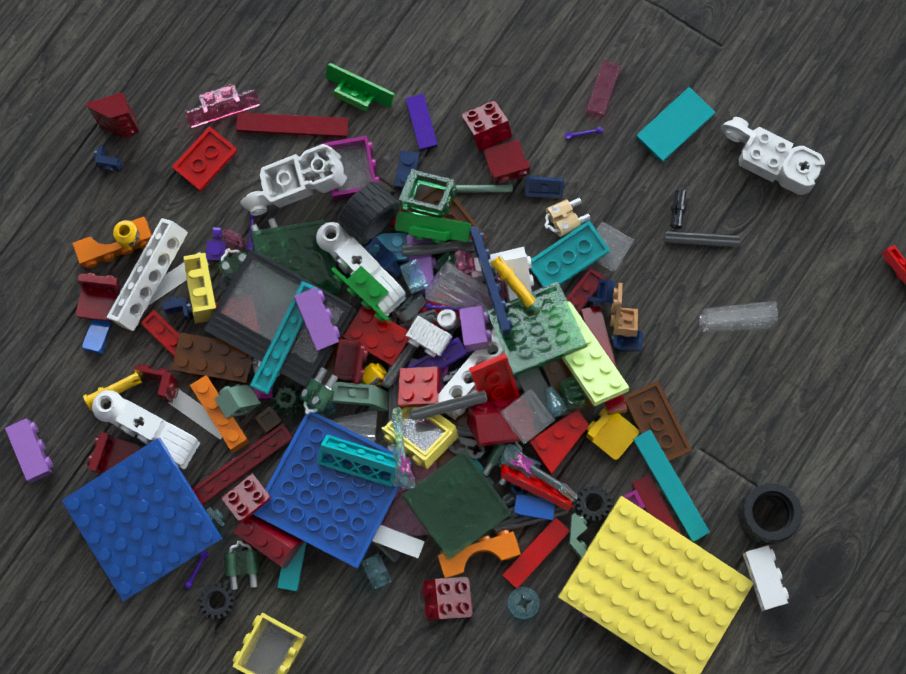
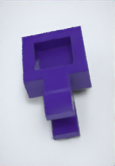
[206,227,227,262]

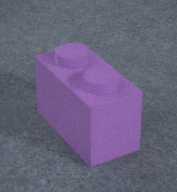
[459,306,492,352]

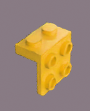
[586,407,639,460]

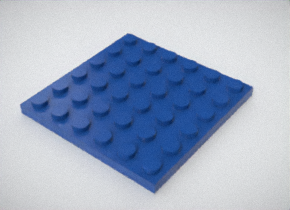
[253,409,413,569]
[62,438,223,601]

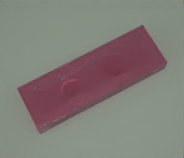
[586,60,621,117]

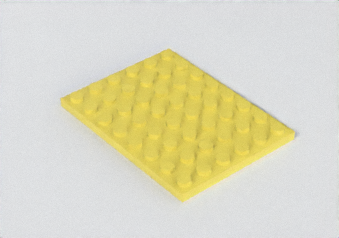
[558,496,754,674]

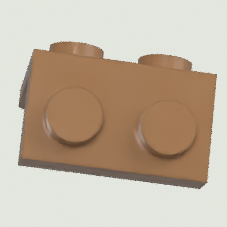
[610,283,638,337]

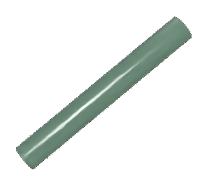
[456,185,513,193]

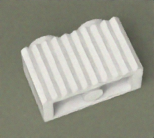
[406,316,452,357]

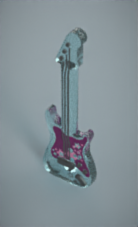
[392,407,415,490]
[501,444,578,502]

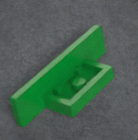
[325,63,395,112]
[395,211,471,243]
[331,266,391,324]

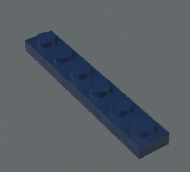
[470,226,513,338]

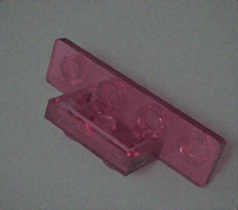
[185,84,260,128]

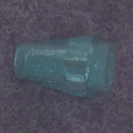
[544,387,566,417]

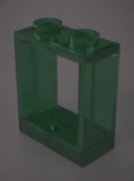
[399,169,457,219]

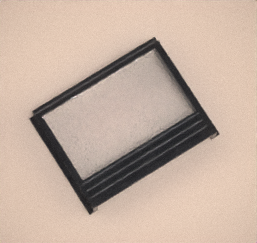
[204,249,357,389]

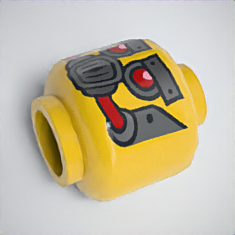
[113,221,140,248]
[359,363,387,388]

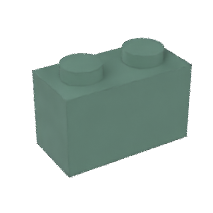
[215,384,261,418]

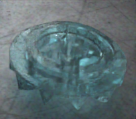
[508,587,540,619]

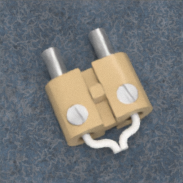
[544,198,591,237]

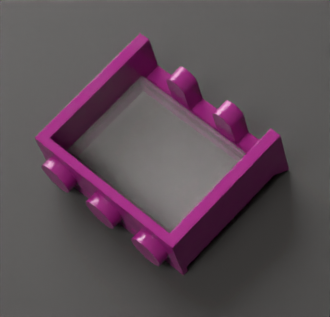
[323,136,380,203]

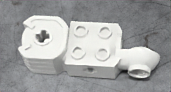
[721,117,825,195]
[240,144,347,216]
[316,222,406,316]
[92,390,200,469]

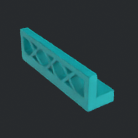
[317,435,401,487]

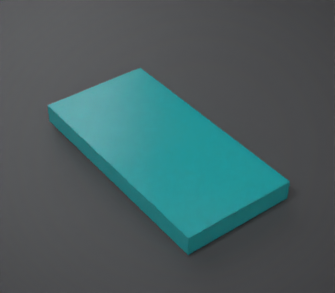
[636,87,715,163]
[530,220,611,294]

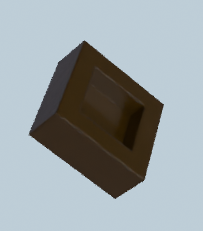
[255,406,282,434]

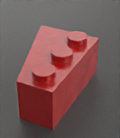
[529,409,589,477]

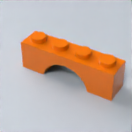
[73,217,152,269]
[190,375,250,453]
[438,530,521,578]

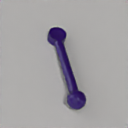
[565,127,603,140]
[246,213,256,251]
[425,303,465,313]
[184,551,209,589]

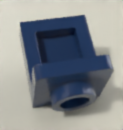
[93,145,122,172]
[587,279,615,306]
[162,297,193,320]
[611,331,643,352]

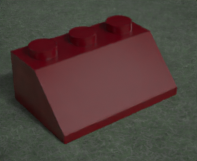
[86,92,139,138]
[467,398,535,446]
[234,514,305,568]

